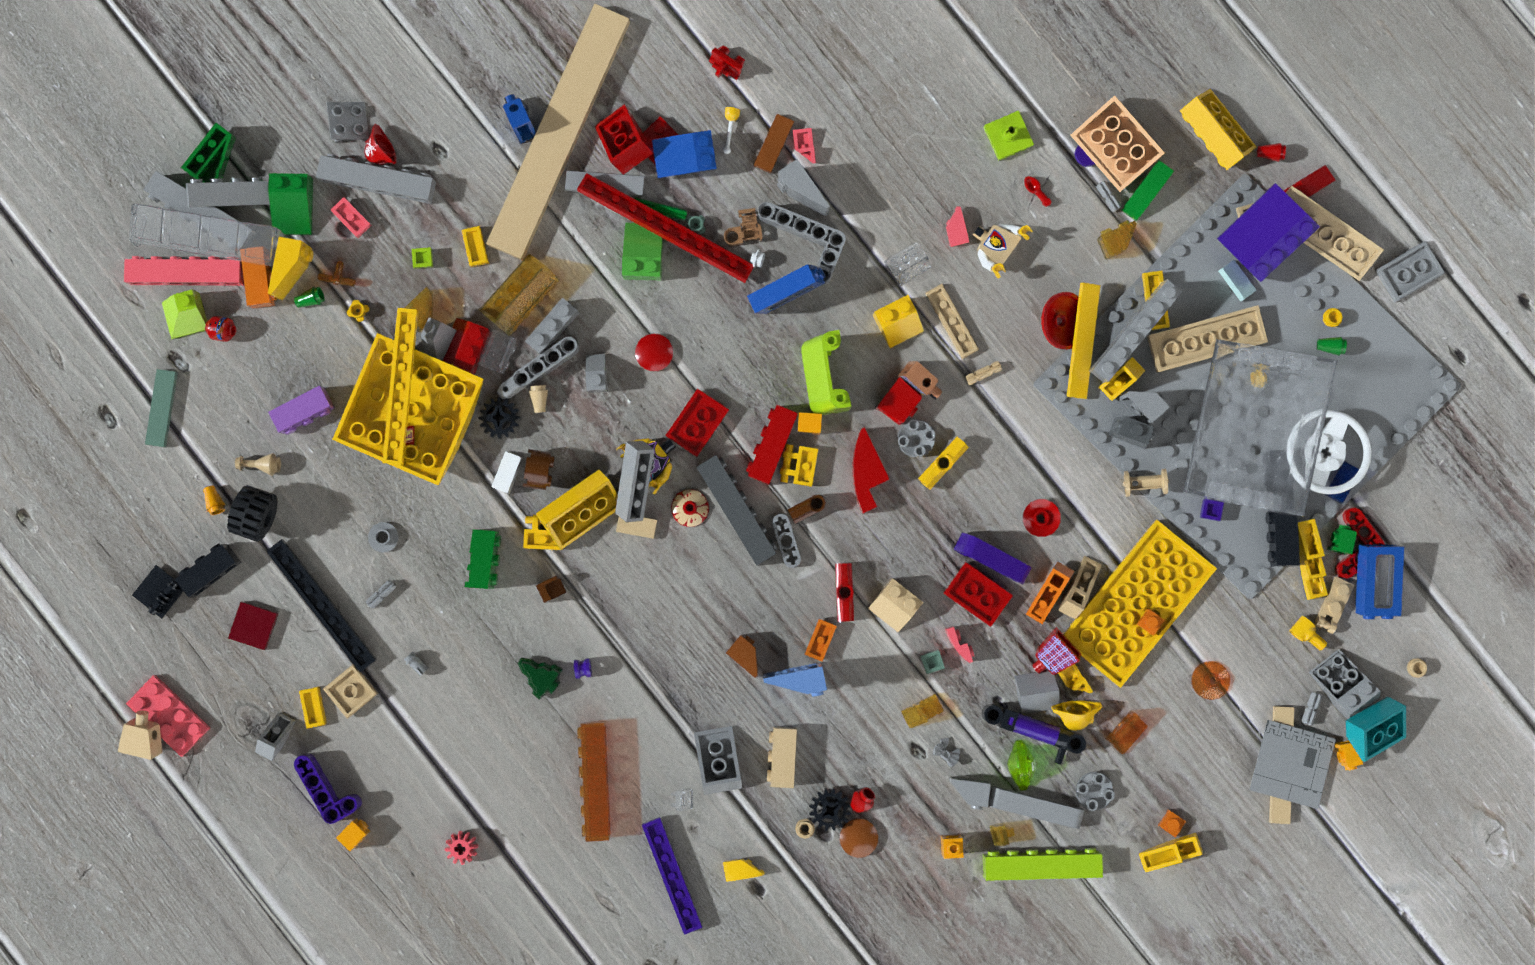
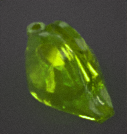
[1007,740,1036,791]

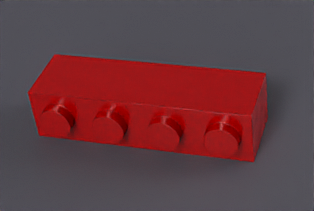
[746,405,798,485]

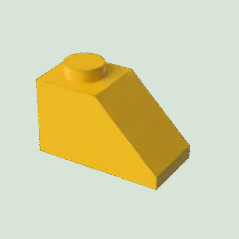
[1099,357,1145,401]

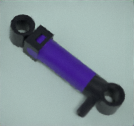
[982,704,1086,765]

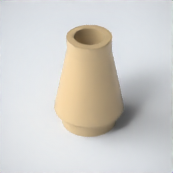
[529,385,548,413]

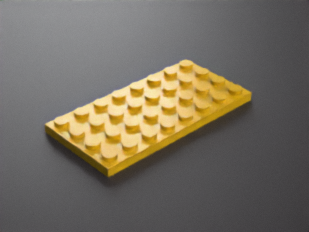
[1063,520,1217,688]

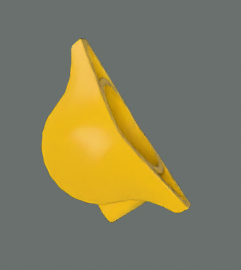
[1051,701,1102,731]

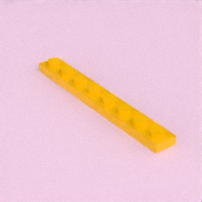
[382,308,419,465]

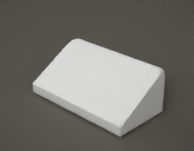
[492,451,523,494]

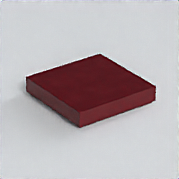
[228,602,279,650]

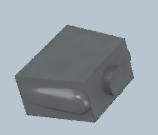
[1109,416,1155,449]

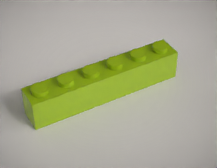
[983,848,1103,881]

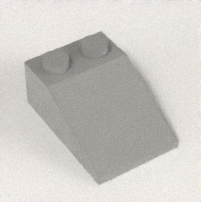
[777,159,830,217]
[694,726,742,795]

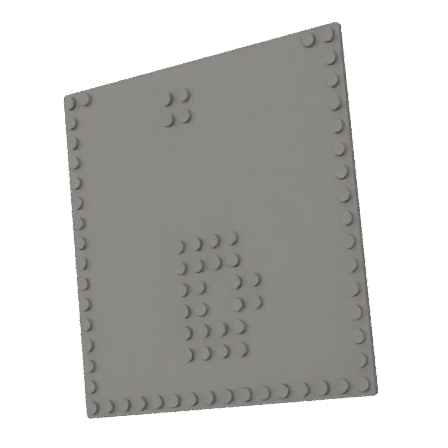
[1034,174,1461,599]

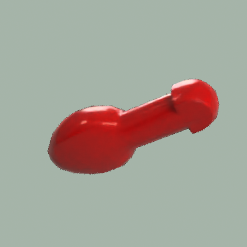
[1024,176,1052,207]

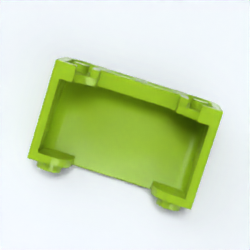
[801,330,851,415]

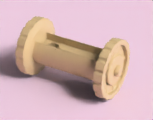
[1123,468,1169,497]

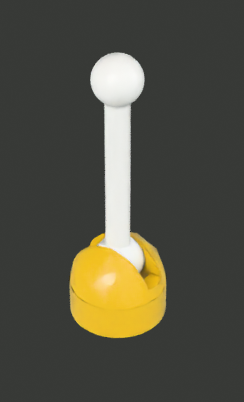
[723,107,740,154]

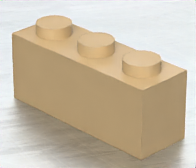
[767,726,797,788]

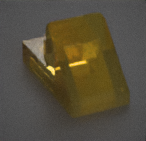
[901,694,944,728]

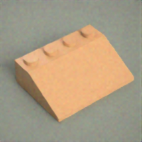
[1071,95,1166,192]

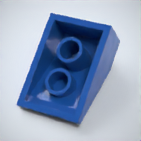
[652,130,717,178]

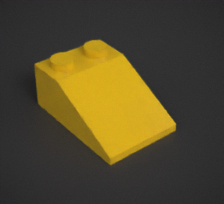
[268,237,313,300]

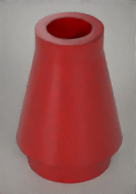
[1257,143,1286,162]

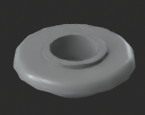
[368,522,398,553]

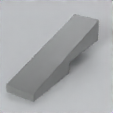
[565,171,644,198]

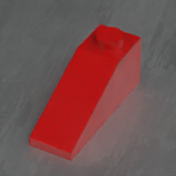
[1284,165,1336,197]

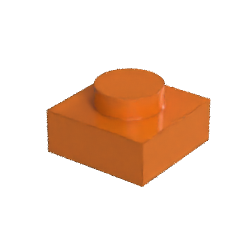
[1136,609,1165,636]
[1158,809,1186,838]

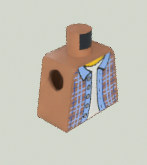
[897,361,942,400]

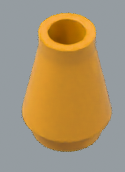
[203,485,226,515]

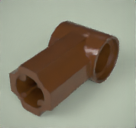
[788,495,826,524]

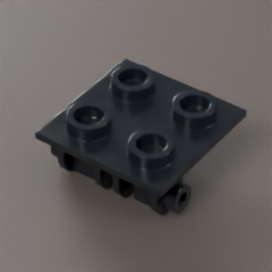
[132,565,184,619]

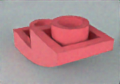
[945,626,974,663]

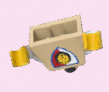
[973,224,1033,278]

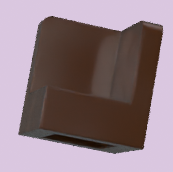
[536,575,567,603]

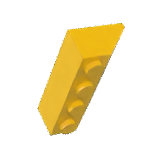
[1180,88,1257,170]
[536,470,618,550]

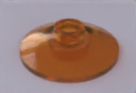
[1191,661,1230,700]

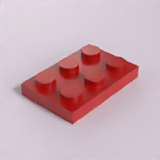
[665,388,729,457]
[943,562,1013,627]

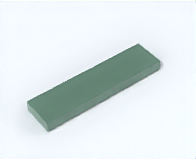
[145,369,178,448]

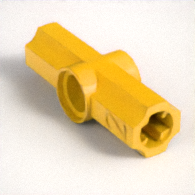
[918,437,969,490]

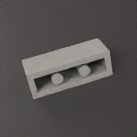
[525,298,579,354]

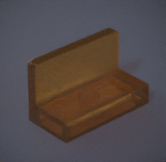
[1105,711,1148,754]

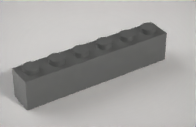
[697,455,778,566]

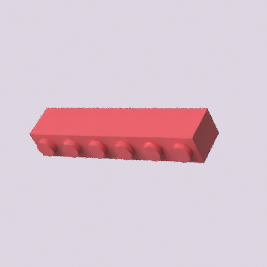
[124,256,244,286]

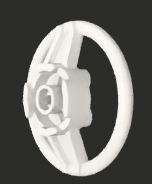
[1286,410,1372,494]

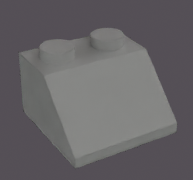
[1118,391,1169,424]

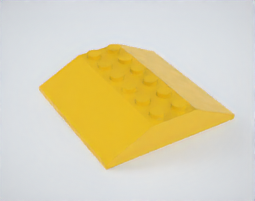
[332,333,484,486]

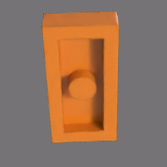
[804,619,837,662]

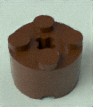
[523,449,555,490]

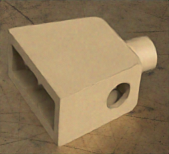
[118,711,162,760]

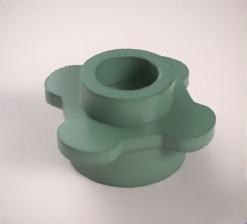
[686,215,705,234]

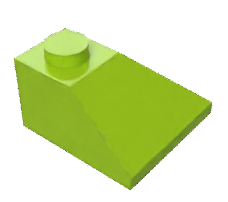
[162,289,207,340]

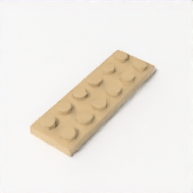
[1286,186,1384,281]
[1147,305,1268,372]

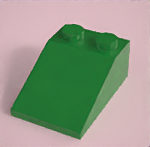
[268,173,313,235]

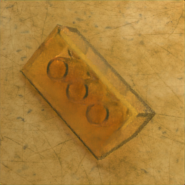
[479,254,560,336]

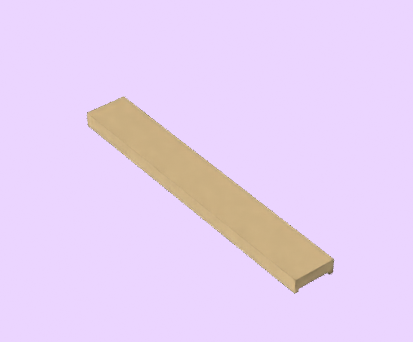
[486,4,630,261]

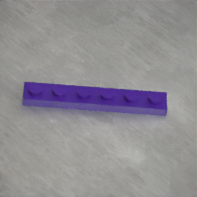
[642,817,702,935]

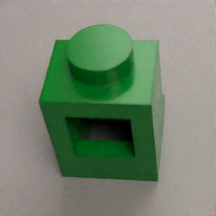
[1327,525,1357,555]

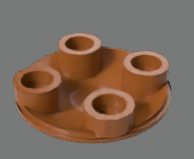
[840,818,878,858]

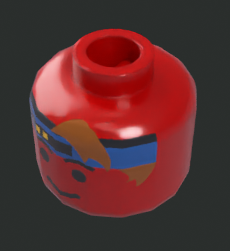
[205,316,236,342]

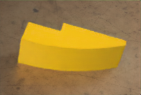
[1139,833,1203,872]

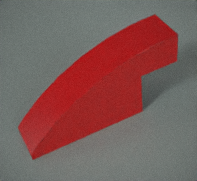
[852,427,890,514]

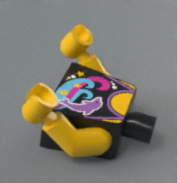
[616,438,676,495]

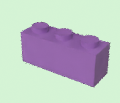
[268,385,335,435]

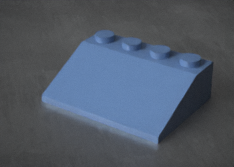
[763,662,827,697]

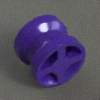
[574,658,592,679]

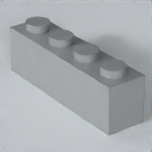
[186,177,270,207]
[615,441,655,522]

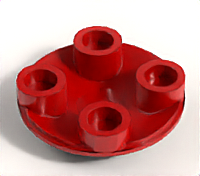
[635,334,673,372]

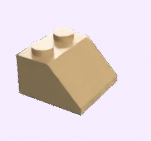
[868,578,924,632]

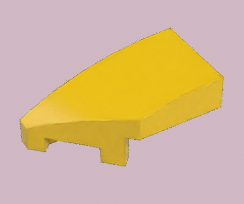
[1057,664,1093,693]
[723,859,765,882]

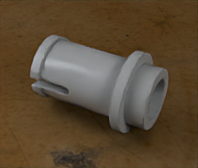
[404,652,429,676]

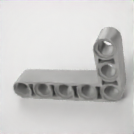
[758,202,846,286]

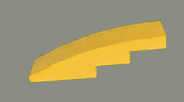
[1298,519,1328,600]

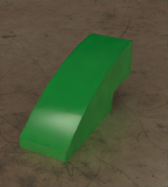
[1121,160,1174,221]

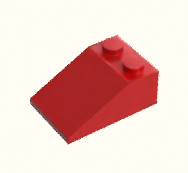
[595,104,654,175]

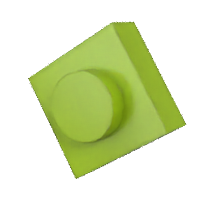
[412,247,433,269]

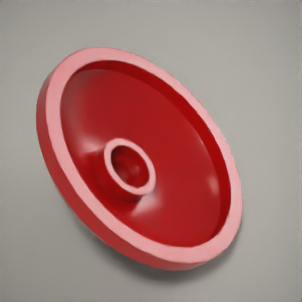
[1041,292,1079,350]

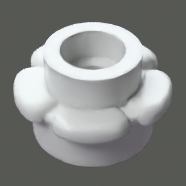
[750,249,765,268]

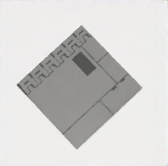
[1250,720,1336,809]

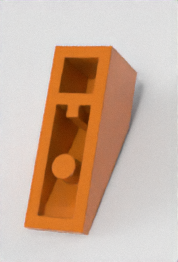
[1026,562,1075,624]

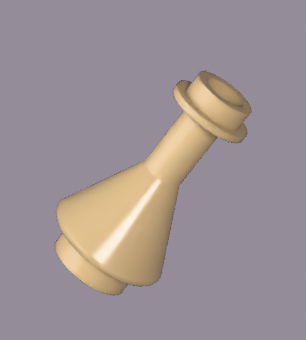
[235,453,281,476]

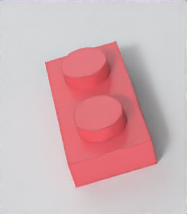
[331,197,372,238]

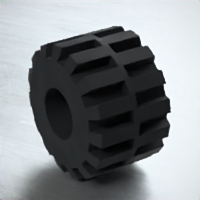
[227,485,278,542]

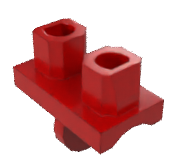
[709,45,745,80]

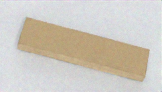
[925,284,979,359]

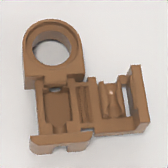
[724,208,763,246]

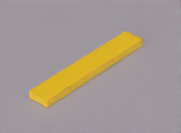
[1067,282,1101,399]

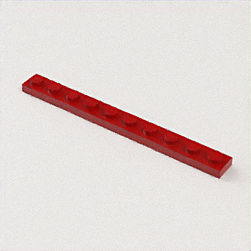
[577,173,754,283]

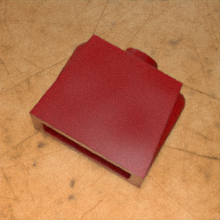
[876,377,922,425]

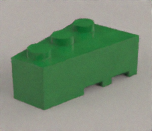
[181,123,236,183]
[464,529,501,589]

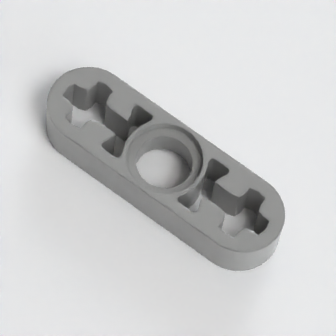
[772,514,801,568]

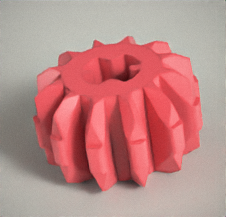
[445,831,479,865]

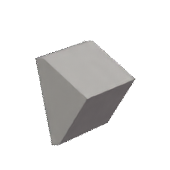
[1014,670,1059,714]

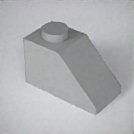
[421,318,456,361]
[585,354,608,393]
[255,712,296,761]
[949,777,991,810]

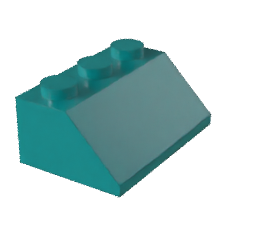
[1346,696,1406,762]

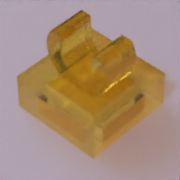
[989,824,1015,846]

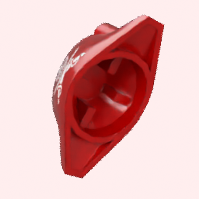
[364,124,397,165]

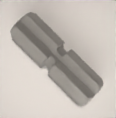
[1096,181,1122,212]
[366,580,396,608]
[1302,692,1322,725]

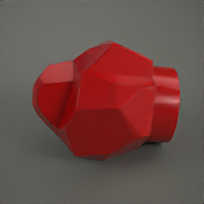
[850,787,875,813]

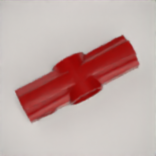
[835,563,854,622]

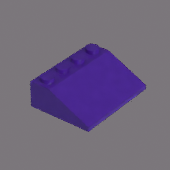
[1217,183,1320,282]

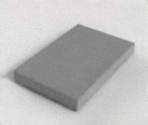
[1375,241,1445,303]

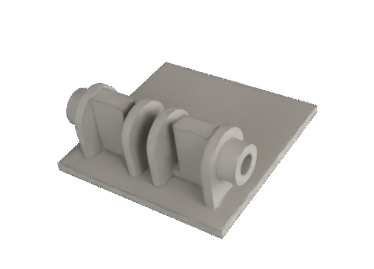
[326,102,369,143]

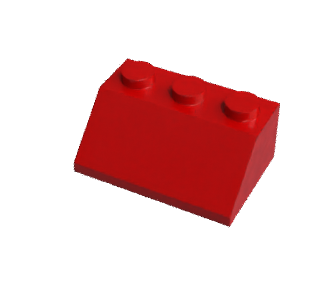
[443,318,492,375]

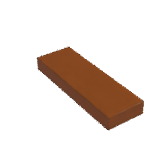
[754,114,794,174]

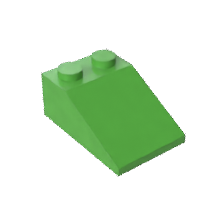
[622,223,663,281]

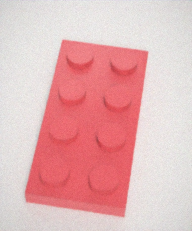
[126,675,210,757]

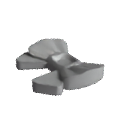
[933,738,960,767]

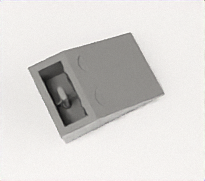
[1309,649,1381,719]

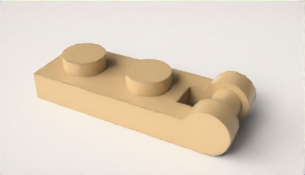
[1314,577,1355,634]

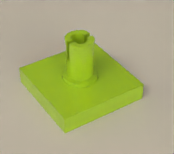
[983,110,1034,161]

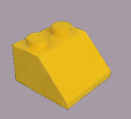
[873,295,924,349]

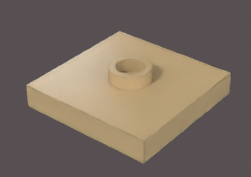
[323,664,379,719]

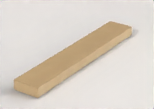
[1269,706,1294,824]

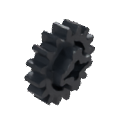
[478,397,521,439]
[809,788,851,831]

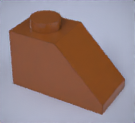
[726,634,758,678]

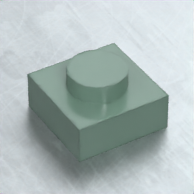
[920,650,945,674]

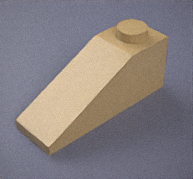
[1058,556,1101,619]

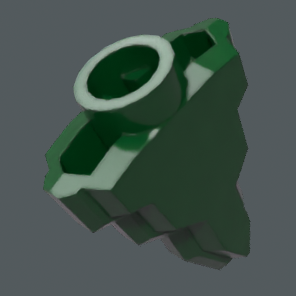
[517,657,563,700]

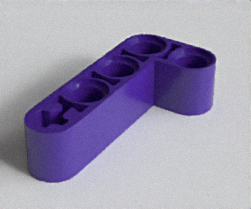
[953,532,1032,585]
[294,753,362,824]

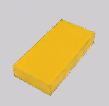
[461,226,489,268]
[299,686,327,729]

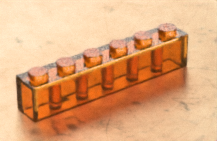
[577,721,611,842]

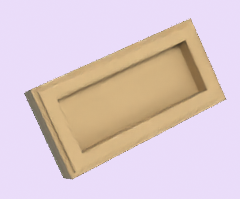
[616,517,658,539]

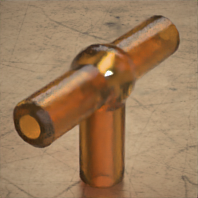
[317,261,356,287]

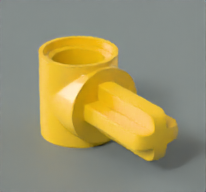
[1289,616,1327,651]

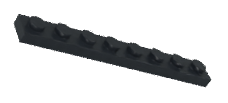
[266,539,377,672]

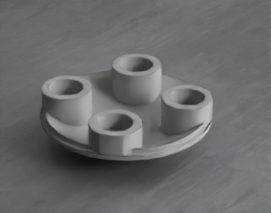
[897,419,936,458]
[1076,772,1115,811]

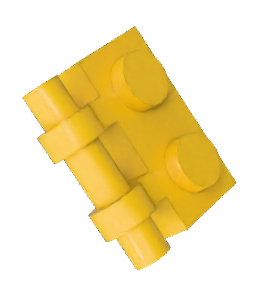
[779,444,818,487]
[523,514,563,550]

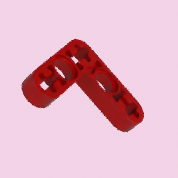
[1335,508,1385,578]

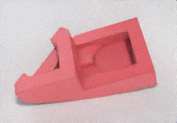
[792,128,816,163]
[946,206,969,247]

